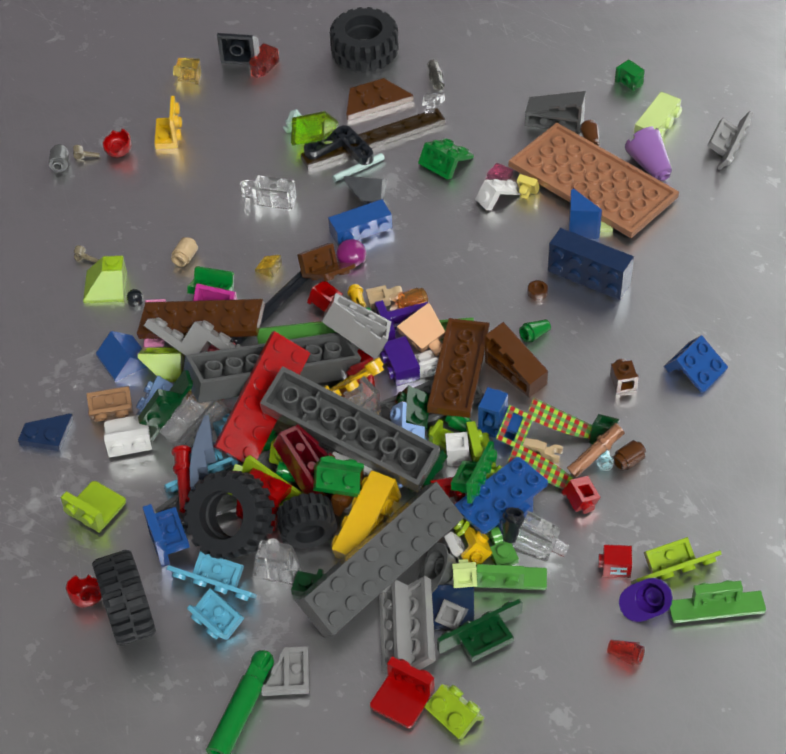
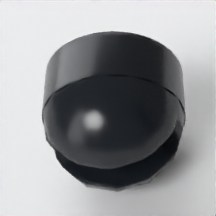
[127,289,144,307]

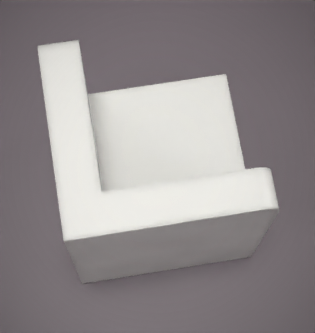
[445,432,469,467]

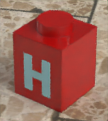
[598,545,632,578]

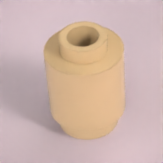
[171,237,198,267]

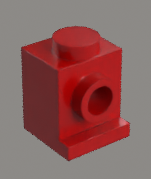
[307,281,343,312]
[561,476,601,514]

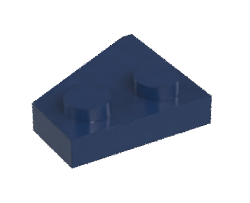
[18,414,74,452]

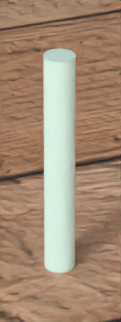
[332,153,385,183]

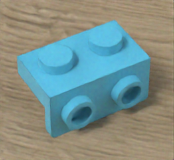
[187,588,244,640]

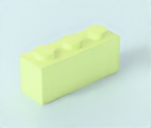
[633,92,682,139]

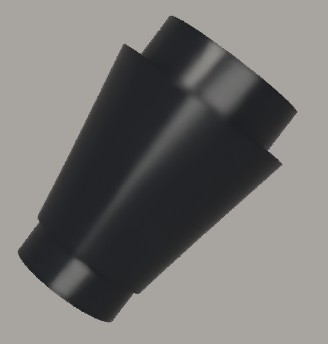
[502,507,525,543]

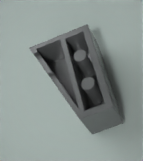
[525,91,586,134]

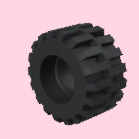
[276,493,338,549]

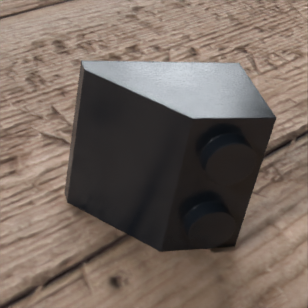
[217,33,260,65]

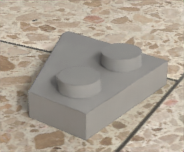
[262,646,309,696]

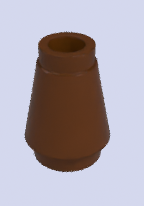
[580,120,600,146]

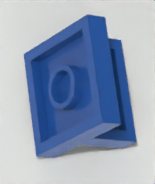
[143,504,190,567]

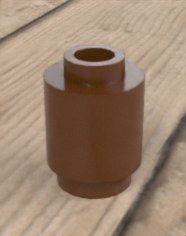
[612,440,646,471]

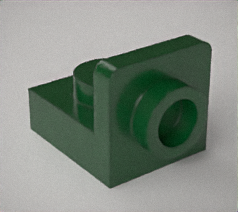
[589,414,620,444]
[291,569,324,596]

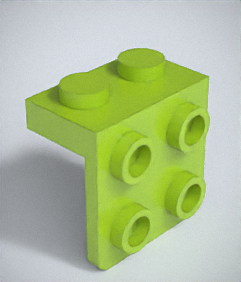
[60,481,126,533]

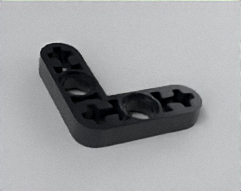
[304,125,374,165]

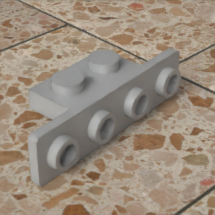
[707,111,753,170]

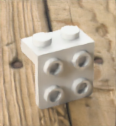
[104,415,152,458]

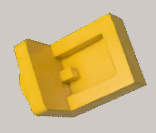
[461,527,492,565]

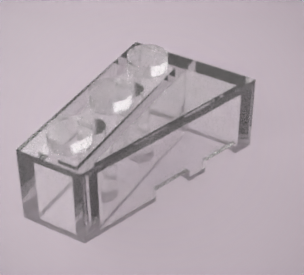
[159,394,231,448]

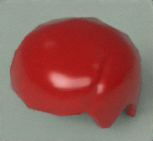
[103,129,132,158]
[65,574,102,608]

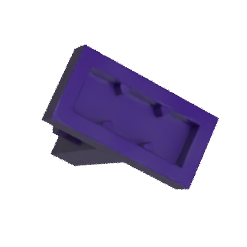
[375,300,428,341]

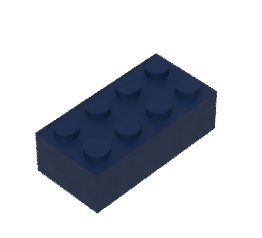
[548,228,634,300]

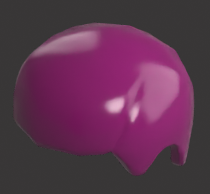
[336,239,367,267]

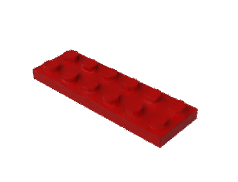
[213,331,310,464]

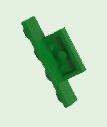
[451,441,497,504]

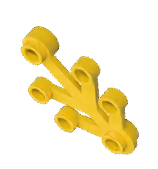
[324,357,384,396]

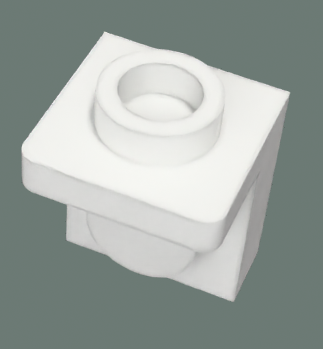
[415,350,439,379]

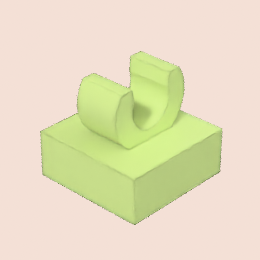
[452,559,477,588]

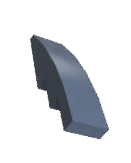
[190,415,216,490]

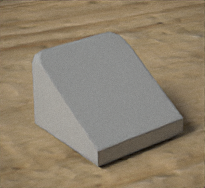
[435,599,468,630]

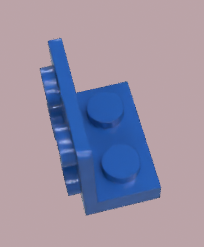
[663,335,728,393]

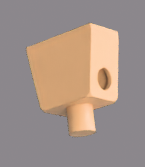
[397,303,445,356]

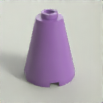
[625,126,672,181]

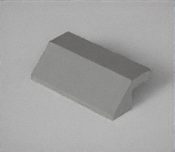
[379,576,436,672]

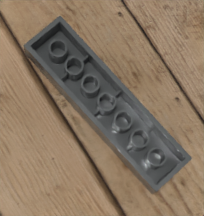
[184,332,361,403]
[260,366,440,493]
[295,482,464,637]

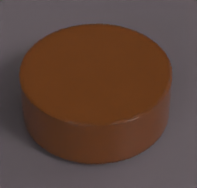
[527,280,548,300]

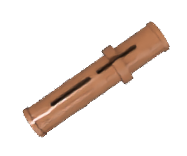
[567,423,625,478]

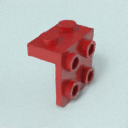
[236,468,292,532]
[370,656,435,728]

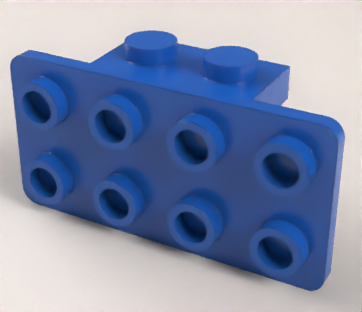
[455,457,548,534]

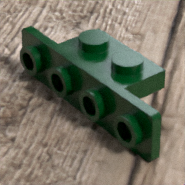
[138,370,193,442]
[437,599,523,662]

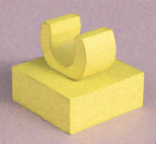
[517,174,540,200]

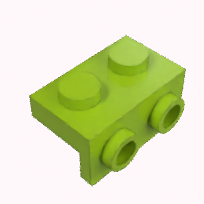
[424,684,485,740]

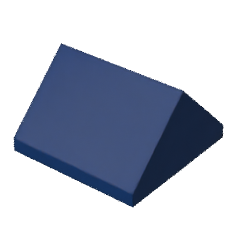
[569,189,602,239]
[96,331,147,382]

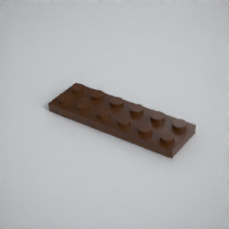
[137,299,265,339]
[427,318,490,418]

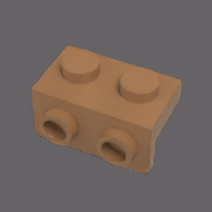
[86,386,134,422]

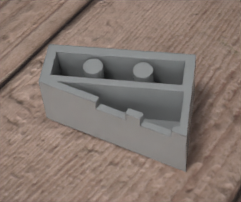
[322,293,391,359]

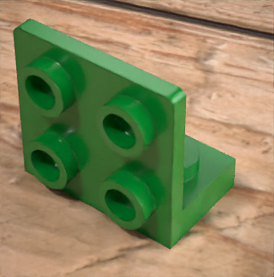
[418,138,474,179]

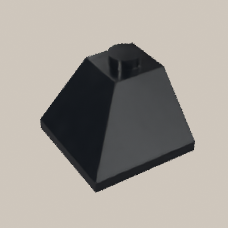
[343,176,387,204]

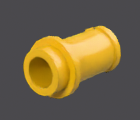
[347,284,366,308]

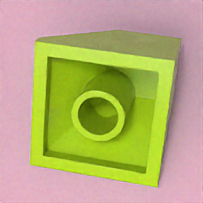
[83,256,127,303]
[138,347,185,382]

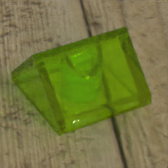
[291,111,339,146]

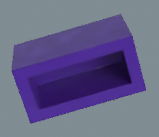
[380,336,420,387]

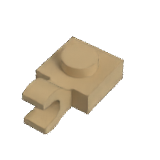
[366,285,404,310]
[523,438,563,463]

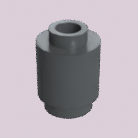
[48,144,69,172]

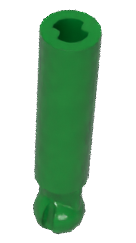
[206,650,274,754]

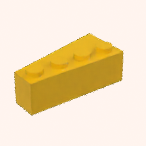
[331,470,402,559]

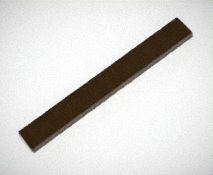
[301,108,446,170]

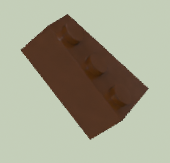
[485,322,548,398]

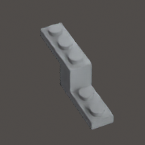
[144,317,243,356]

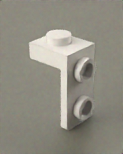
[475,179,521,210]

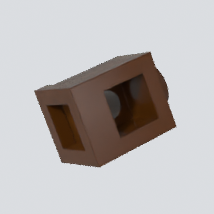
[610,359,639,394]

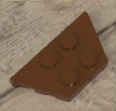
[346,78,414,121]

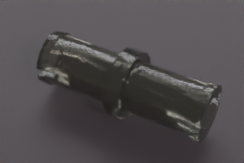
[427,59,445,91]

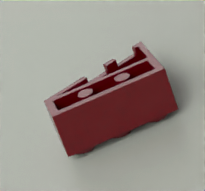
[273,425,335,494]

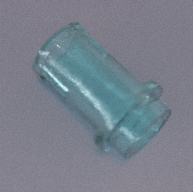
[597,450,614,471]

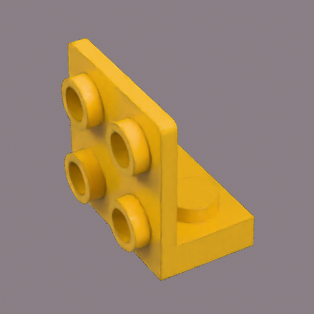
[154,96,182,149]

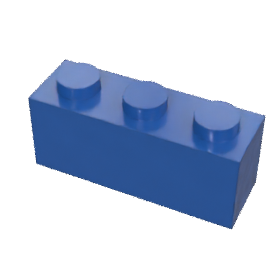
[328,199,393,246]

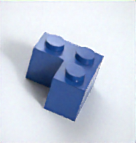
[478,387,523,441]

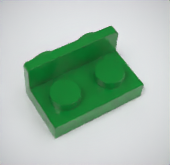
[313,456,364,497]

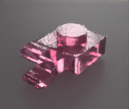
[485,163,513,181]

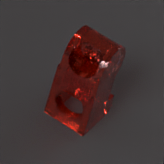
[250,43,279,78]

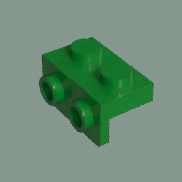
[187,266,234,294]

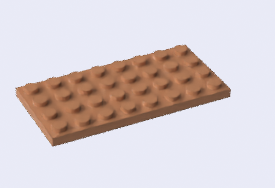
[508,123,679,238]

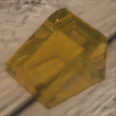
[255,255,282,278]

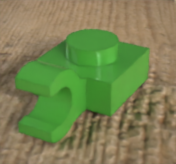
[489,527,519,566]

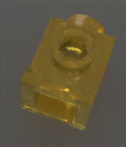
[173,58,202,85]

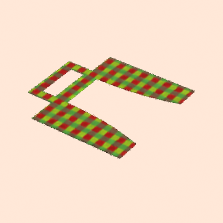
[496,398,592,490]

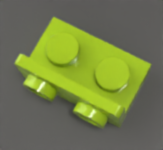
[466,421,496,469]

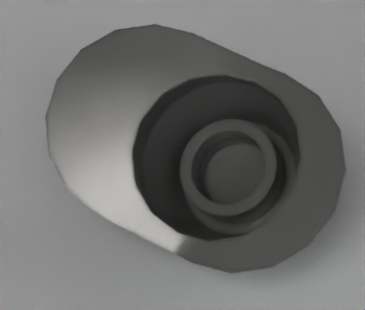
[417,543,456,593]

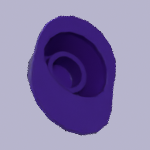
[619,578,673,622]

